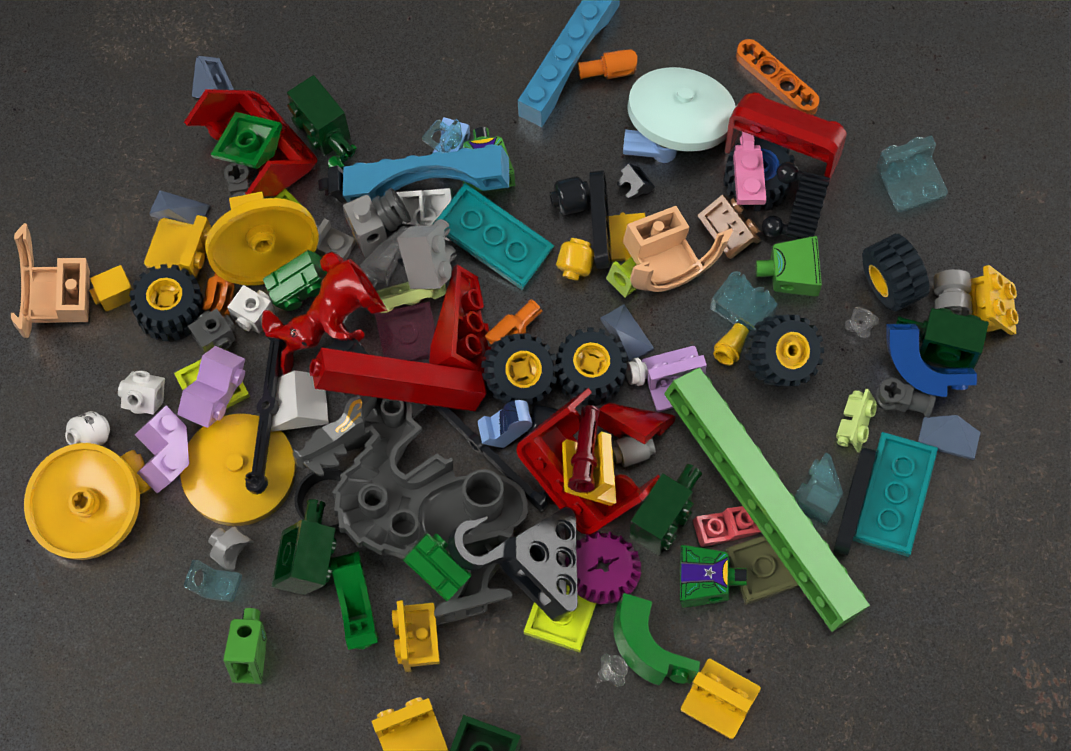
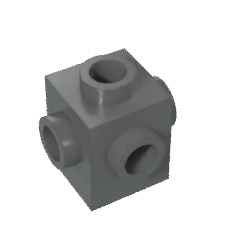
[188,308,236,354]

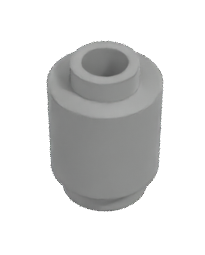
[612,436,656,468]

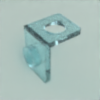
[422,119,462,153]
[184,560,242,602]

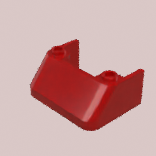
[184,89,318,197]
[725,92,847,182]
[516,388,660,534]

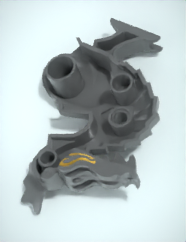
[293,396,528,626]

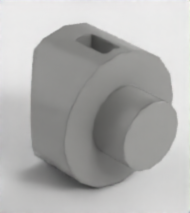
[208,527,254,572]

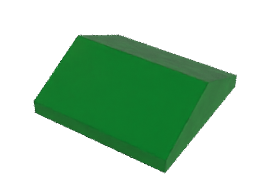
[211,112,282,169]

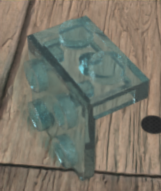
[876,135,948,212]

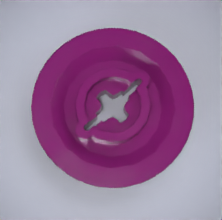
[565,531,641,604]

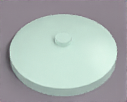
[627,67,736,151]

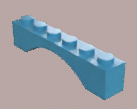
[518,0,620,127]
[343,144,509,202]

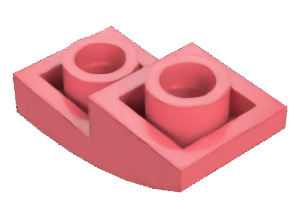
[692,506,761,548]

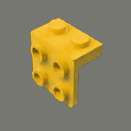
[144,215,212,278]
[371,697,449,751]

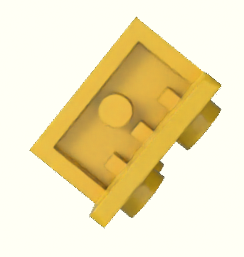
[969,265,1019,335]
[562,431,616,506]
[392,600,440,672]
[680,659,761,740]

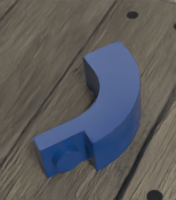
[886,324,977,397]

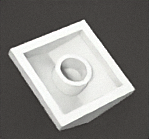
[271,370,329,432]

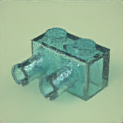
[710,271,778,332]

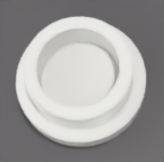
[626,358,648,386]

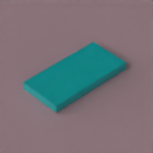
[433,183,555,290]
[853,432,938,557]

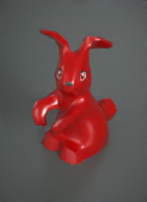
[262,252,387,375]

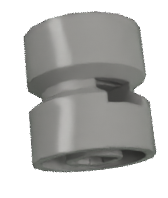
[933,269,973,316]

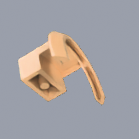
[623,206,733,292]
[11,224,90,338]

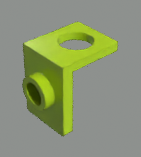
[606,257,636,298]

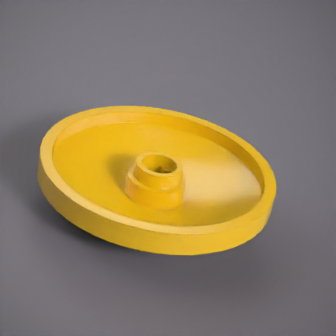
[205,198,319,285]
[180,414,296,526]
[24,443,140,560]

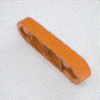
[736,39,819,115]

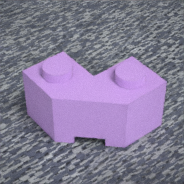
[177,346,245,428]
[135,406,189,493]

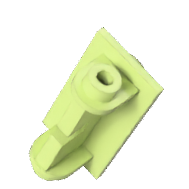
[836,389,877,452]

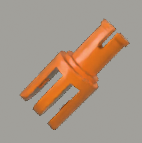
[577,49,637,80]
[202,273,235,316]
[485,299,543,345]

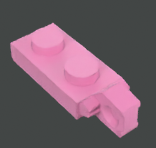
[733,131,766,205]

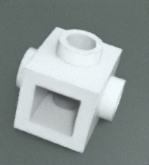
[227,285,275,334]
[118,371,165,415]

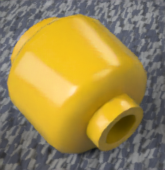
[556,238,595,281]

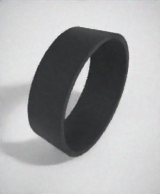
[294,468,343,531]

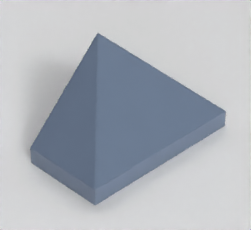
[192,56,234,98]
[149,190,211,224]
[600,304,654,362]
[918,415,980,460]

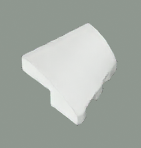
[396,188,453,241]

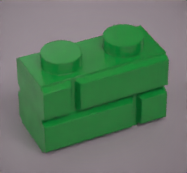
[263,250,328,311]
[402,533,472,601]

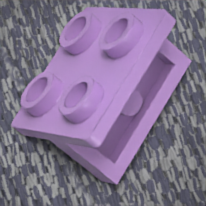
[642,346,707,412]

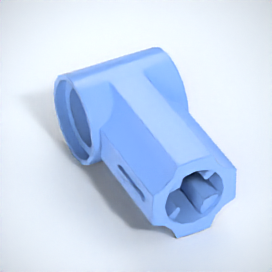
[623,130,677,163]

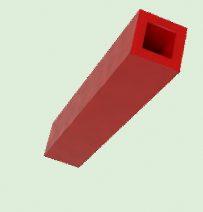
[309,348,487,411]

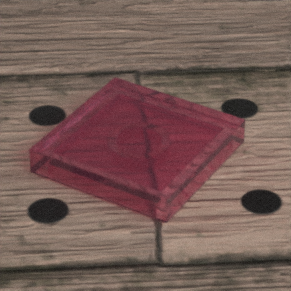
[375,302,435,361]

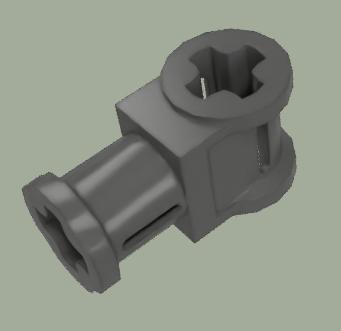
[224,163,253,197]
[875,378,936,418]

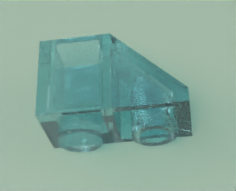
[795,452,843,526]

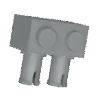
[397,219,457,289]

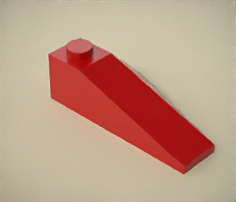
[429,265,492,381]

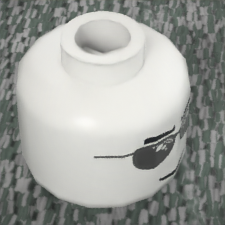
[65,411,110,446]

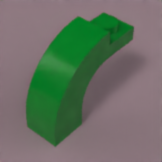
[330,552,378,650]
[613,593,700,686]

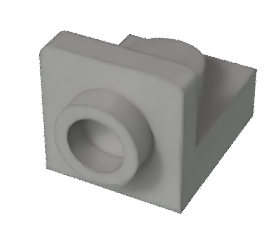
[315,218,356,260]

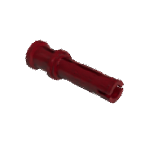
[568,405,600,493]

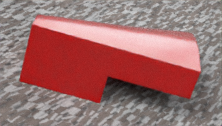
[598,403,676,445]

